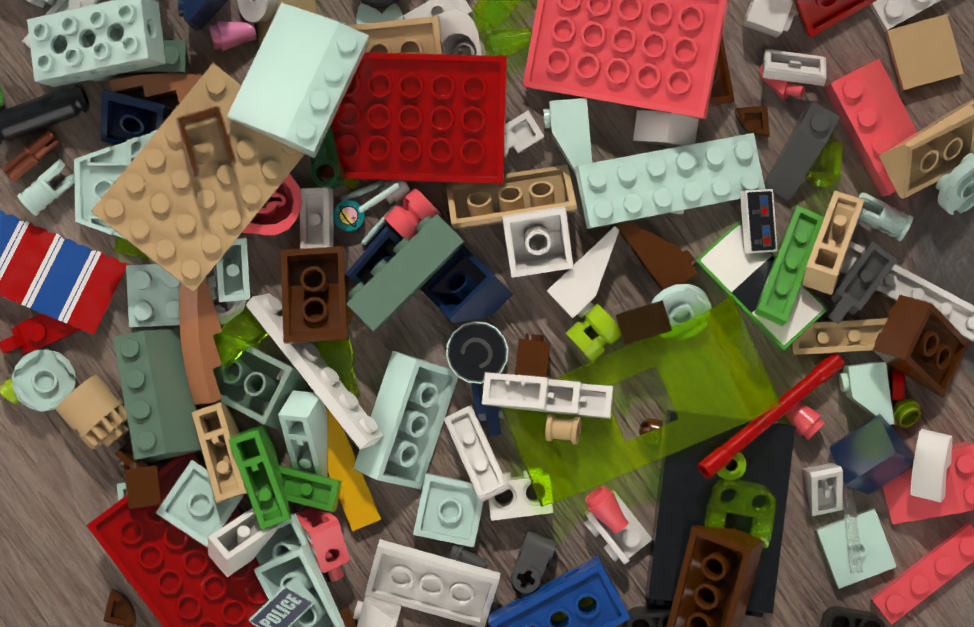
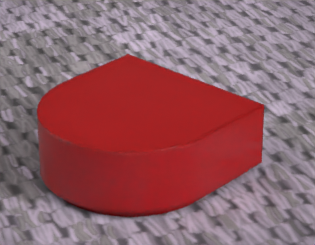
[888,369,905,402]

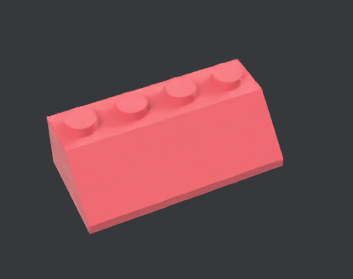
[824,59,918,197]

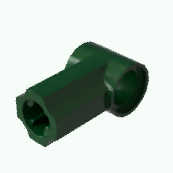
[310,125,345,189]

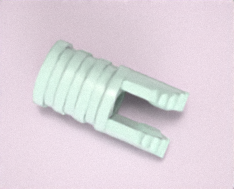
[17,159,74,216]
[858,192,913,241]

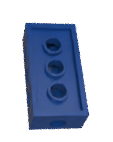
[488,555,631,627]

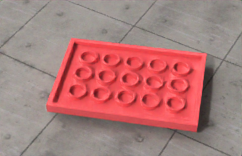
[522,0,729,119]

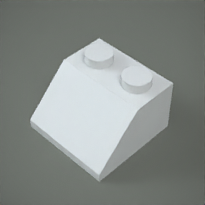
[502,206,574,278]

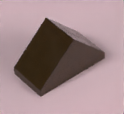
[616,300,672,345]

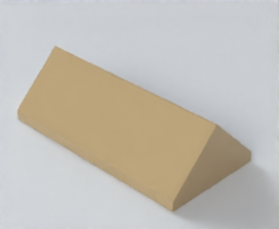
[445,164,577,231]

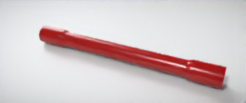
[697,353,845,479]

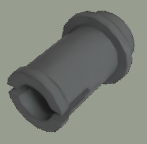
[446,543,487,568]

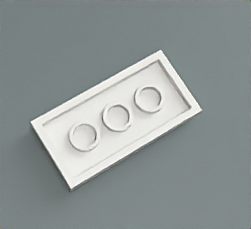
[365,539,501,627]

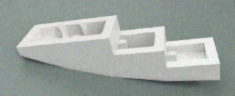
[482,372,614,419]

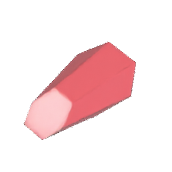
[760,65,805,100]

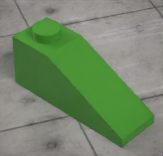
[228,424,292,529]

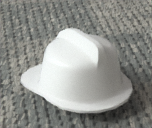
[439,9,486,55]

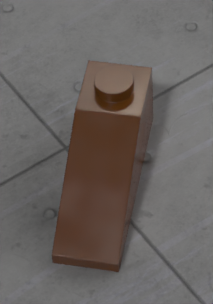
[613,221,698,291]

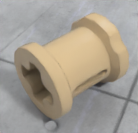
[545,413,582,445]

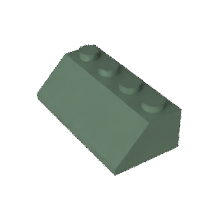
[347,214,465,331]
[113,329,202,463]

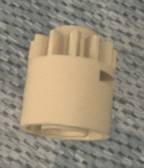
[56,374,129,451]

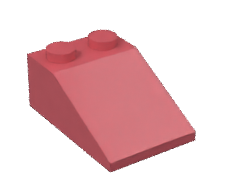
[882,442,974,525]

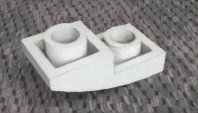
[910,429,952,503]

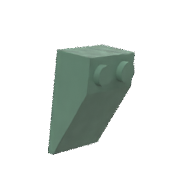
[213,332,307,431]

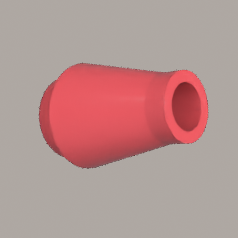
[785,402,825,440]
[585,485,628,534]

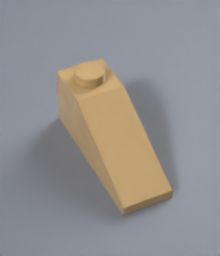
[802,190,865,295]
[192,402,247,503]

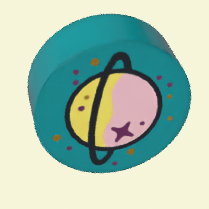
[333,200,365,232]

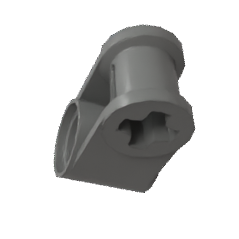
[511,530,557,593]

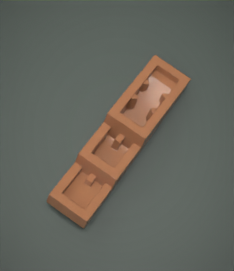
[109,73,241,103]
[179,278,222,405]

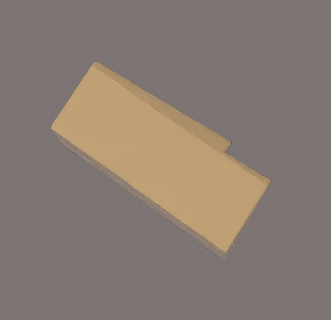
[879,99,974,199]

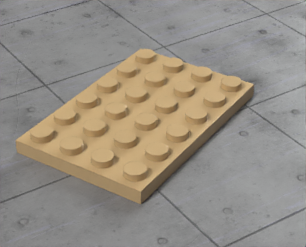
[91,63,305,292]

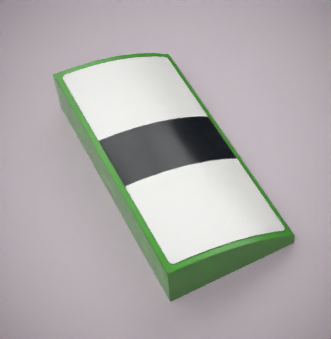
[696,221,828,353]

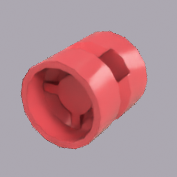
[383,187,443,241]

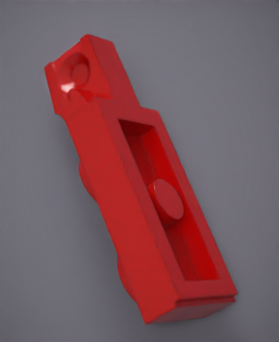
[0,313,82,354]

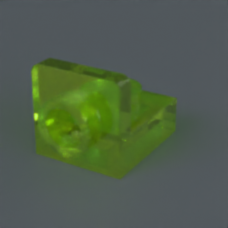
[805,141,843,187]

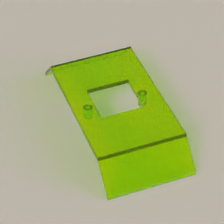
[500,296,781,507]

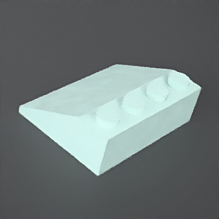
[227,2,369,158]

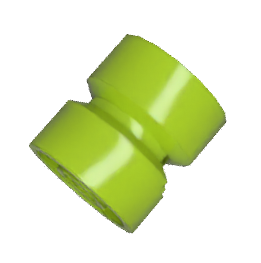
[565,303,622,362]

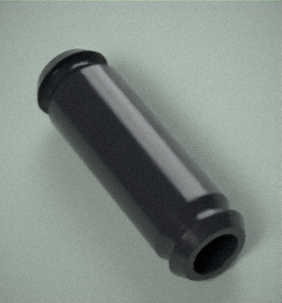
[0,84,90,145]

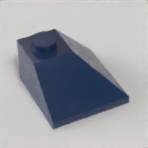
[420,245,513,323]

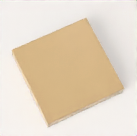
[885,14,964,91]

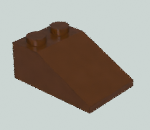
[281,246,349,344]
[873,295,969,397]

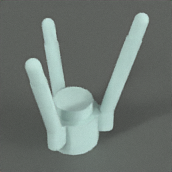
[340,180,411,246]

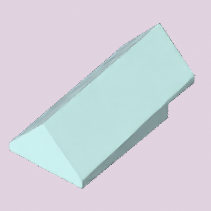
[253,513,345,627]

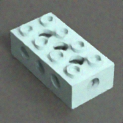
[27,0,166,87]

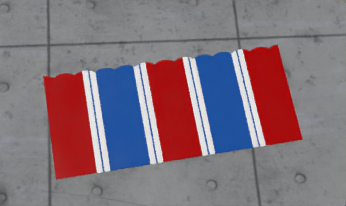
[0,210,128,335]

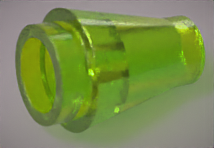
[485,27,532,57]

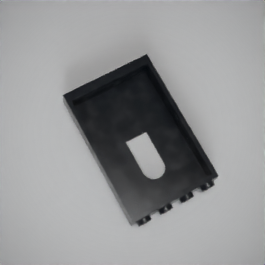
[645,410,796,617]

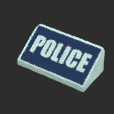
[249,577,317,627]

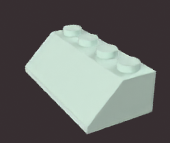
[353,351,458,489]

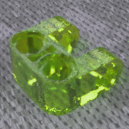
[704,479,776,549]

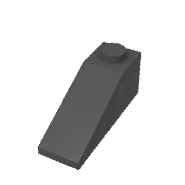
[764,102,841,202]

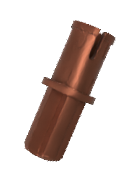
[2,129,62,181]

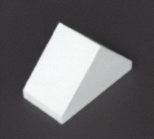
[633,110,699,147]
[802,463,843,516]

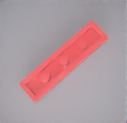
[870,523,974,625]

